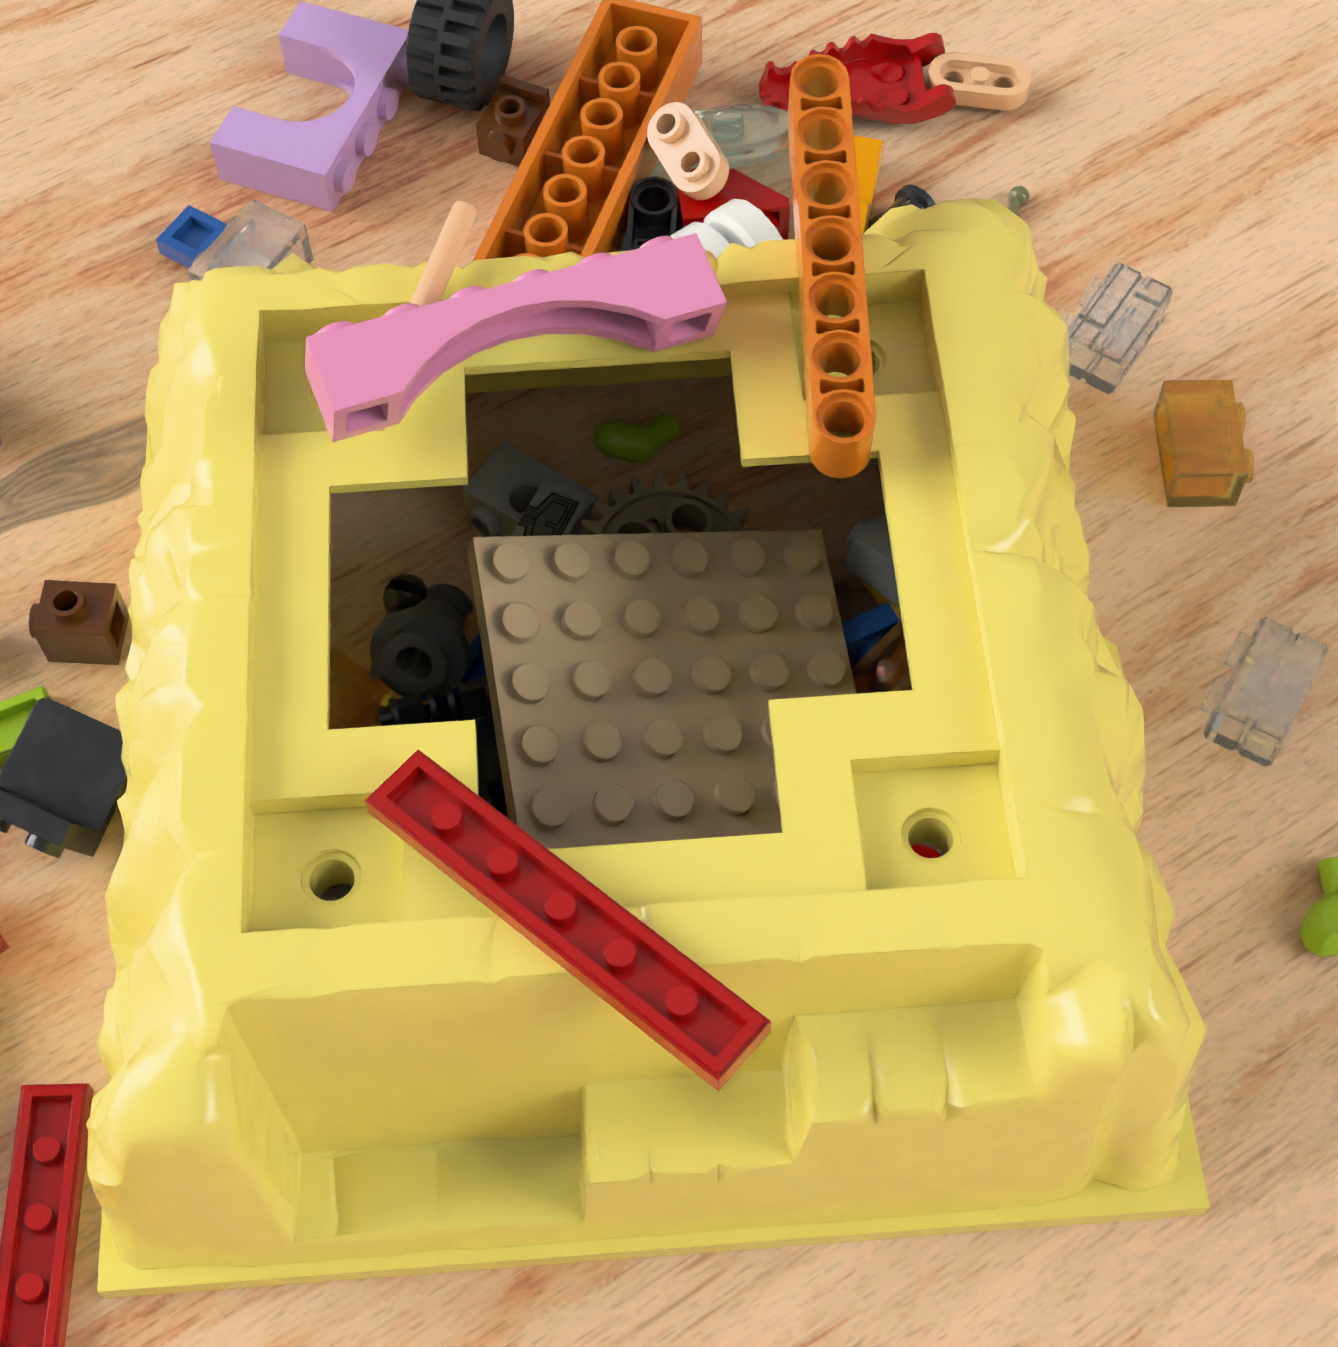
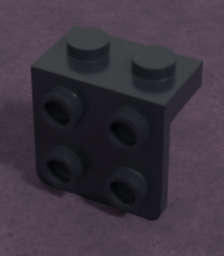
[0,698,128,858]

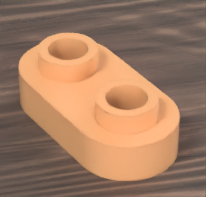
[927,52,1032,110]
[647,102,729,200]

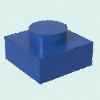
[156,205,235,275]
[842,602,900,671]

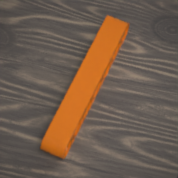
[788,54,876,479]

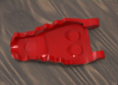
[759,33,957,124]

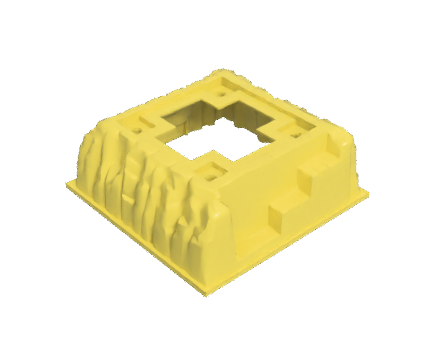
[86,198,1210,1298]

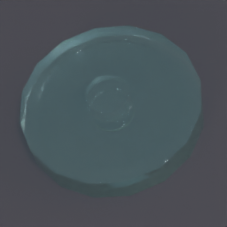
[668,104,789,168]

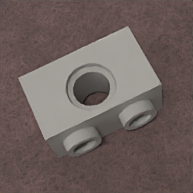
[462,441,598,537]

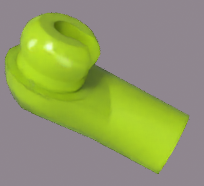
[594,412,681,463]

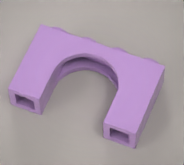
[210,1,410,212]

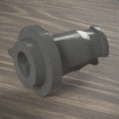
[369,584,474,701]

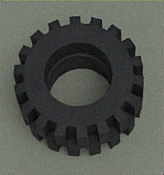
[406,0,514,111]

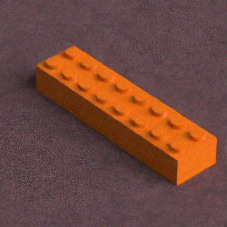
[473,0,702,261]

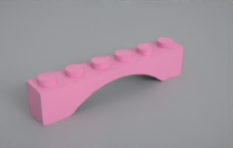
[305,233,727,442]

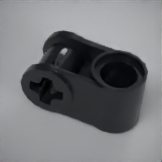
[623,176,678,251]

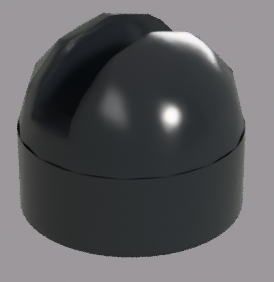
[383,574,428,615]

